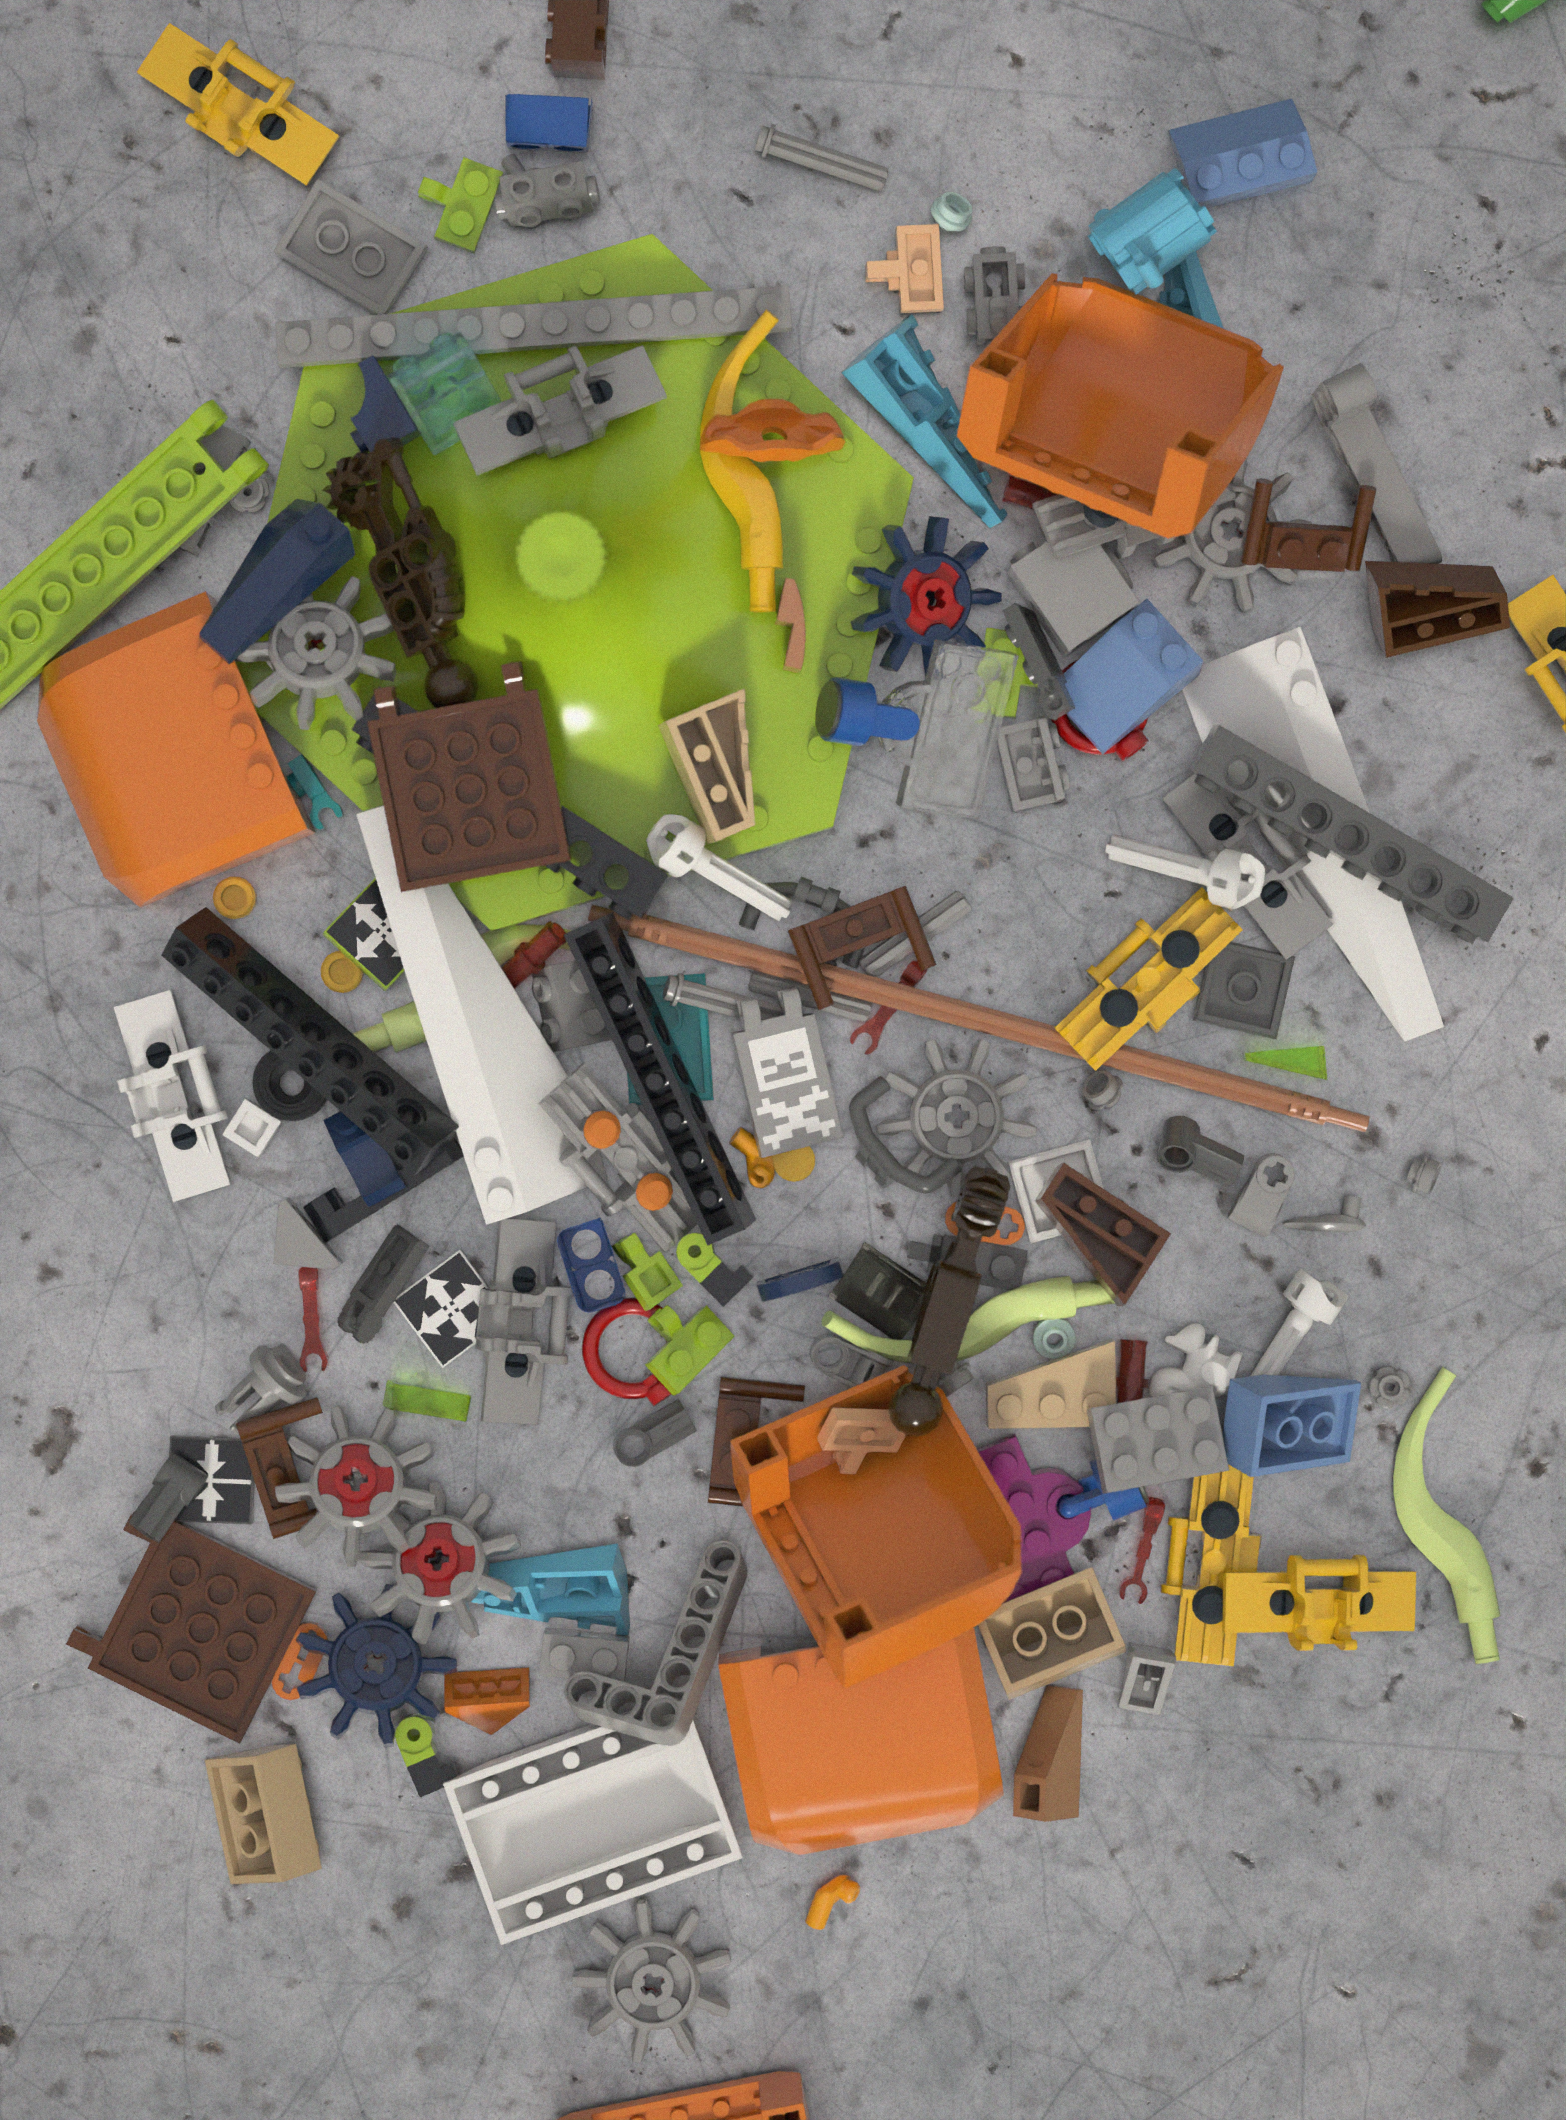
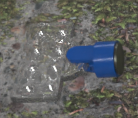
[815,639,1018,819]

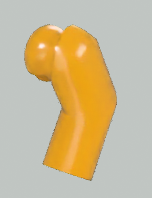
[729,1127,775,1188]
[805,1875,860,1930]

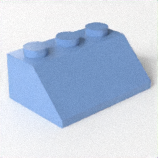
[1168,98,1318,209]

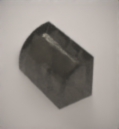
[829,1242,926,1340]

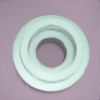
[931,192,972,231]
[1033,1318,1075,1359]

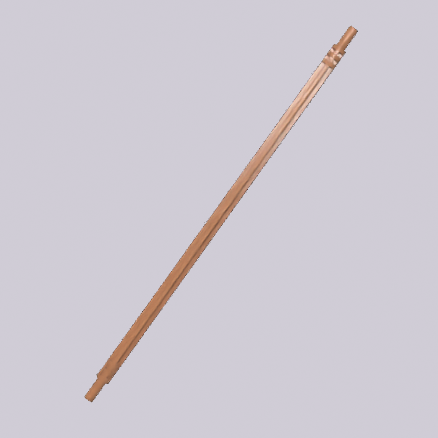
[588,904,1370,1132]

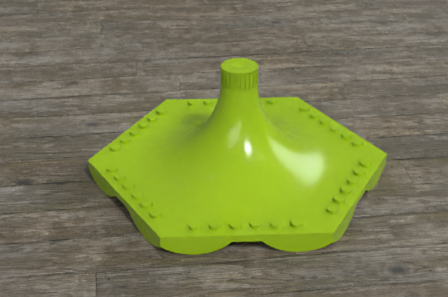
[235,234,914,931]

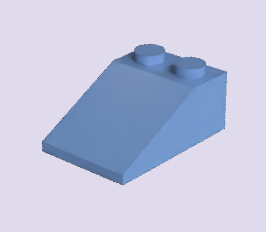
[1064,598,1203,755]
[1222,1375,1361,1477]

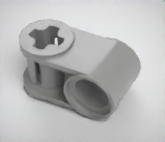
[1227,1153,1295,1238]
[810,1334,894,1388]

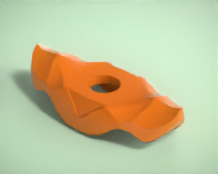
[700,399,846,462]

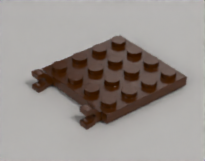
[367,661,572,892]
[66,1511,317,1744]

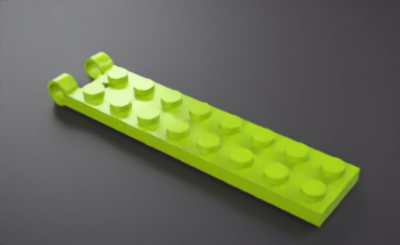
[0,399,269,709]

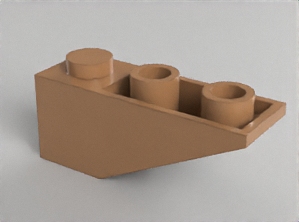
[1013,1685,1083,1822]

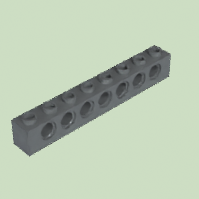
[1188,725,1514,945]

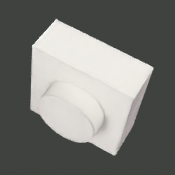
[222,1099,282,1157]

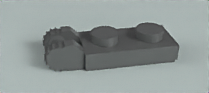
[337,1224,430,1344]

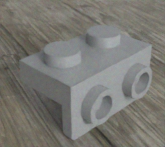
[994,715,1070,812]
[532,961,612,1052]

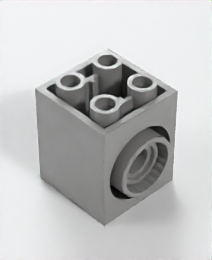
[1007,537,1140,658]

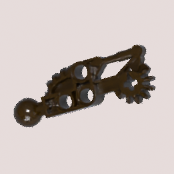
[322,437,479,708]
[888,1166,1010,1437]

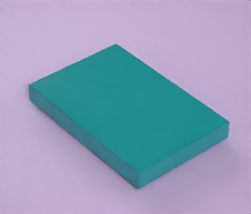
[627,973,714,1105]

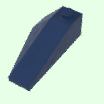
[199,499,356,664]

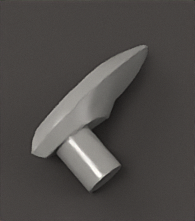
[1284,1195,1366,1232]

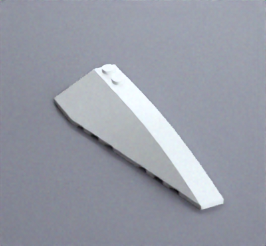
[1182,627,1444,1042]
[356,805,608,1225]

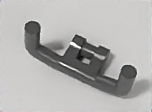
[739,876,865,969]
[849,1076,962,1194]

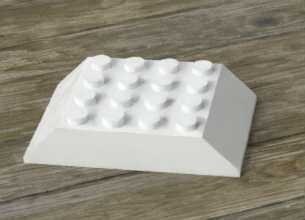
[443,1709,743,1945]

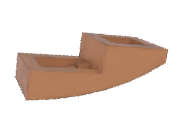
[775,578,806,673]

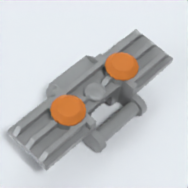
[538,1064,697,1253]

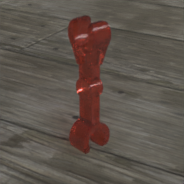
[850,961,927,1055]
[298,1267,329,1372]
[1119,1497,1165,1604]

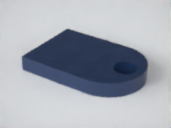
[756,1257,844,1302]

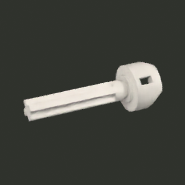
[647,814,793,921]
[1105,835,1265,909]
[1250,1268,1348,1376]

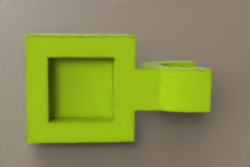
[611,1232,683,1311]

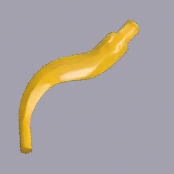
[700,309,783,612]

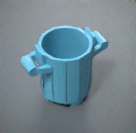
[1088,168,1217,294]

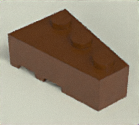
[545,0,609,80]
[1365,561,1510,658]
[1035,1163,1171,1306]

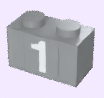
[539,1627,630,1682]

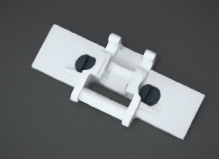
[114,990,231,1202]

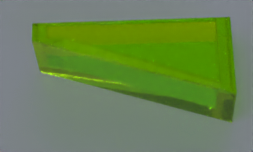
[1243,1046,1327,1080]
[382,1379,471,1422]

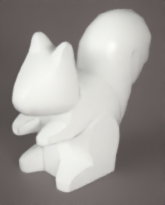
[1148,1323,1243,1399]

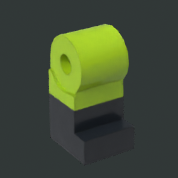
[676,1232,754,1307]
[395,1713,460,1797]

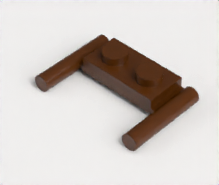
[1241,478,1377,572]
[788,886,937,1010]
[708,1377,805,1507]
[236,1397,323,1539]

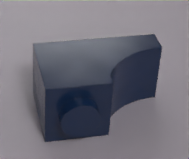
[350,355,421,453]
[323,1111,406,1207]

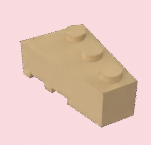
[658,689,755,844]
[986,1338,1116,1429]

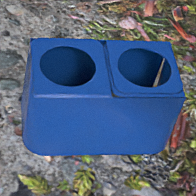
[505,94,593,152]
[557,1218,626,1313]

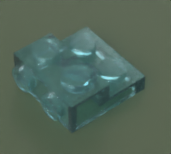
[387,332,502,456]

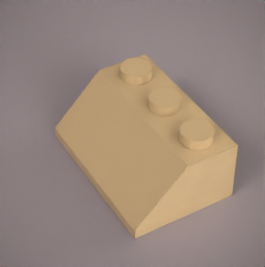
[978,1567,1126,1700]
[205,1744,322,1884]

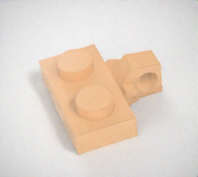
[865,224,944,313]
[817,1408,906,1474]

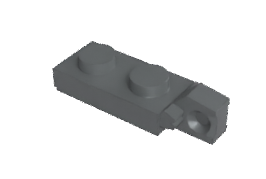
[1003,603,1076,720]
[907,1234,1028,1290]

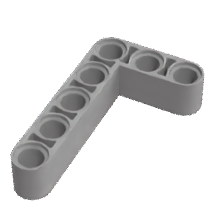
[1311,363,1442,564]
[564,1540,748,1746]

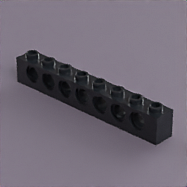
[351,686,670,921]
[161,907,459,1176]
[564,912,756,1245]

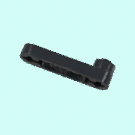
[303,1138,464,1243]

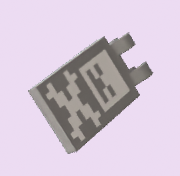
[730,987,843,1158]

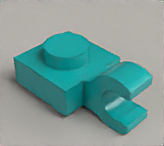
[286,754,344,831]

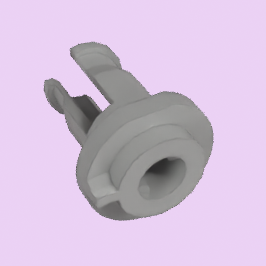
[215,1343,307,1435]

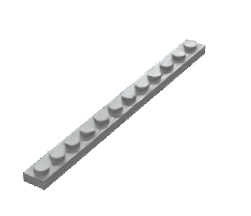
[275,285,792,368]

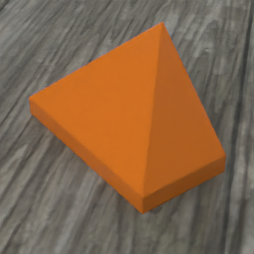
[444,1668,530,1735]

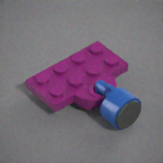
[977,1433,1150,1603]

